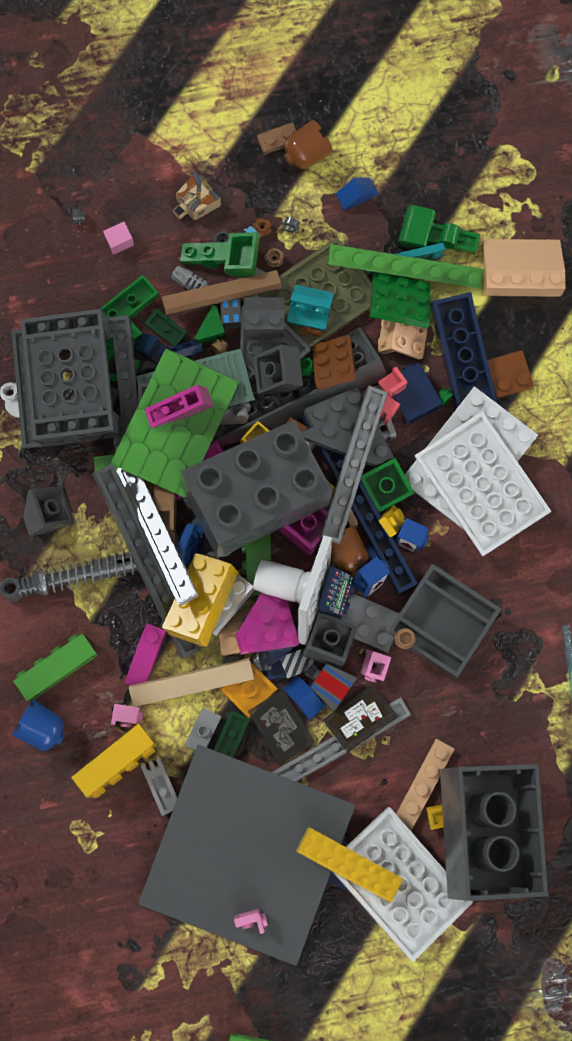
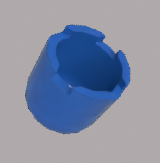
[12,700,65,751]

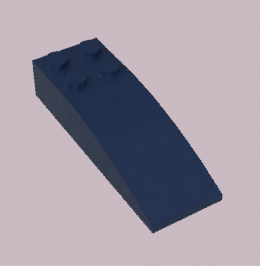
[430,292,498,408]

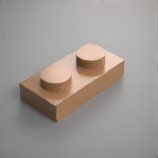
[257,122,296,155]

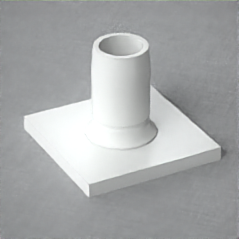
[253,535,332,645]

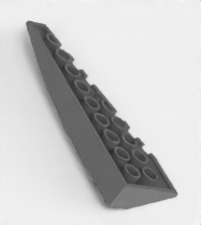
[213,327,387,447]

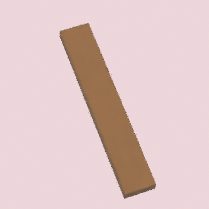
[162,270,282,315]

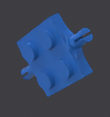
[177,523,204,570]

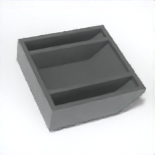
[388,564,501,680]

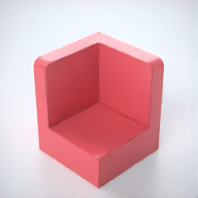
[378,367,408,398]

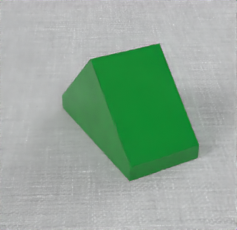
[194,305,225,345]

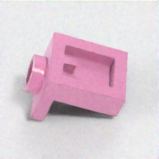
[234,908,268,934]

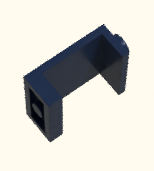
[393,363,442,426]

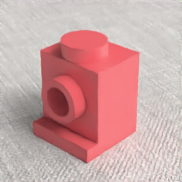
[380,395,400,425]

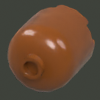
[284,120,333,169]
[320,526,368,577]

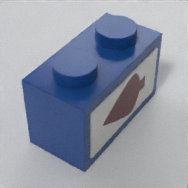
[395,518,430,553]
[353,556,390,598]

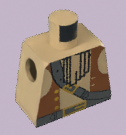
[173,172,221,220]

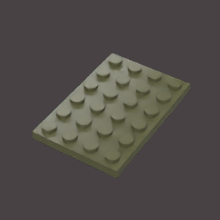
[242,237,371,349]

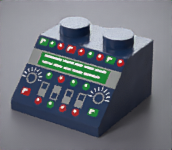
[318,567,356,619]

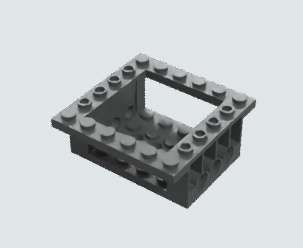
[11,309,138,449]

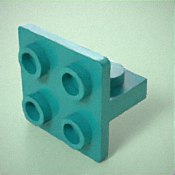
[287,285,333,331]

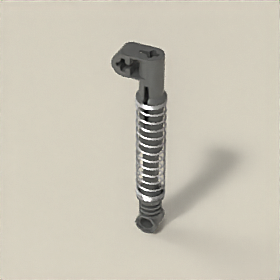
[0,530,179,602]

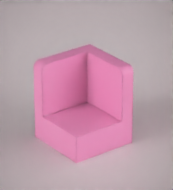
[103,222,134,254]

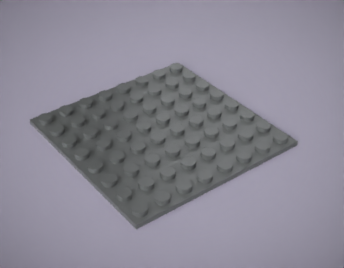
[138,744,356,966]

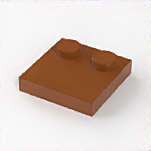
[487,350,534,399]

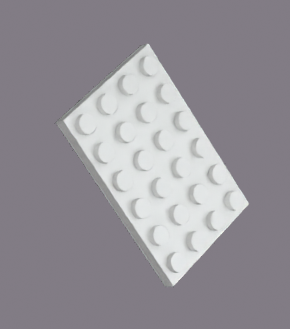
[405,386,538,530]
[415,411,551,557]
[332,807,473,962]

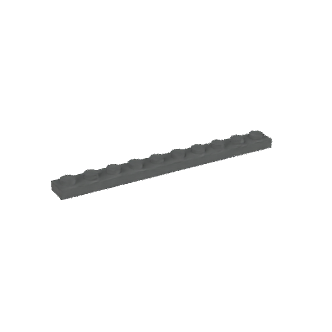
[92,464,201,659]

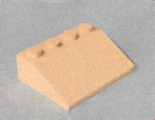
[482,239,565,297]

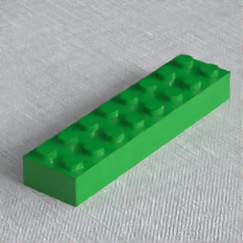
[100,275,159,320]

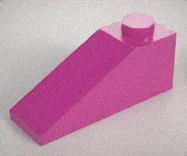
[145,385,214,428]
[125,624,167,685]

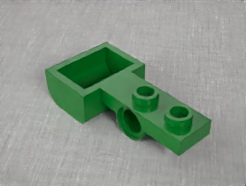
[398,205,481,255]
[180,232,260,277]

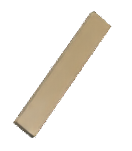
[129,658,254,707]

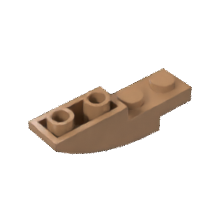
[154,484,177,548]

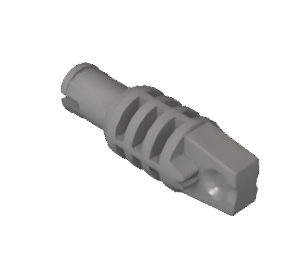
[171,266,218,305]

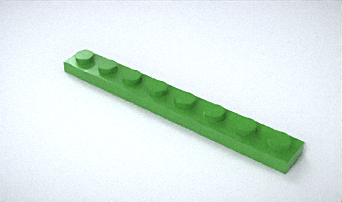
[327,244,484,289]

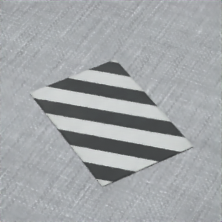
[280,648,317,679]

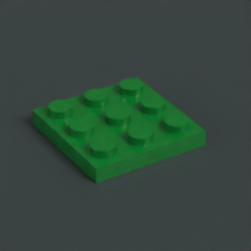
[370,271,430,329]

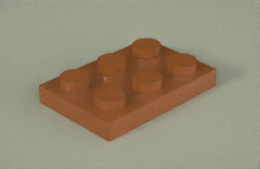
[312,335,357,391]

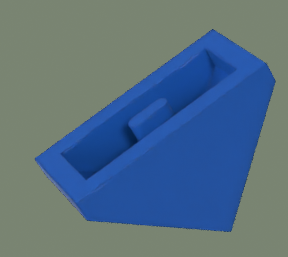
[336,177,379,211]
[283,676,325,720]

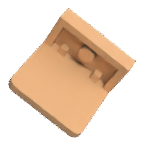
[378,320,427,360]

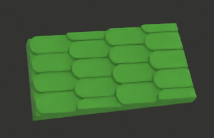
[111,348,240,498]

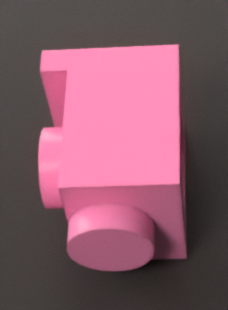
[360,649,391,682]
[111,704,143,728]

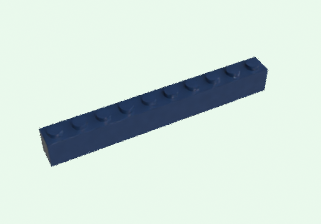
[303,416,418,596]

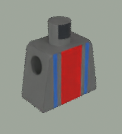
[304,664,357,712]

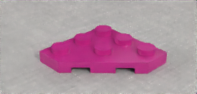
[235,593,300,654]

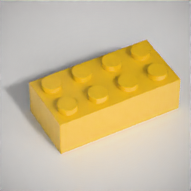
[162,553,239,647]
[71,724,157,799]

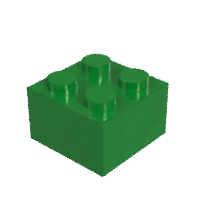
[361,458,414,512]

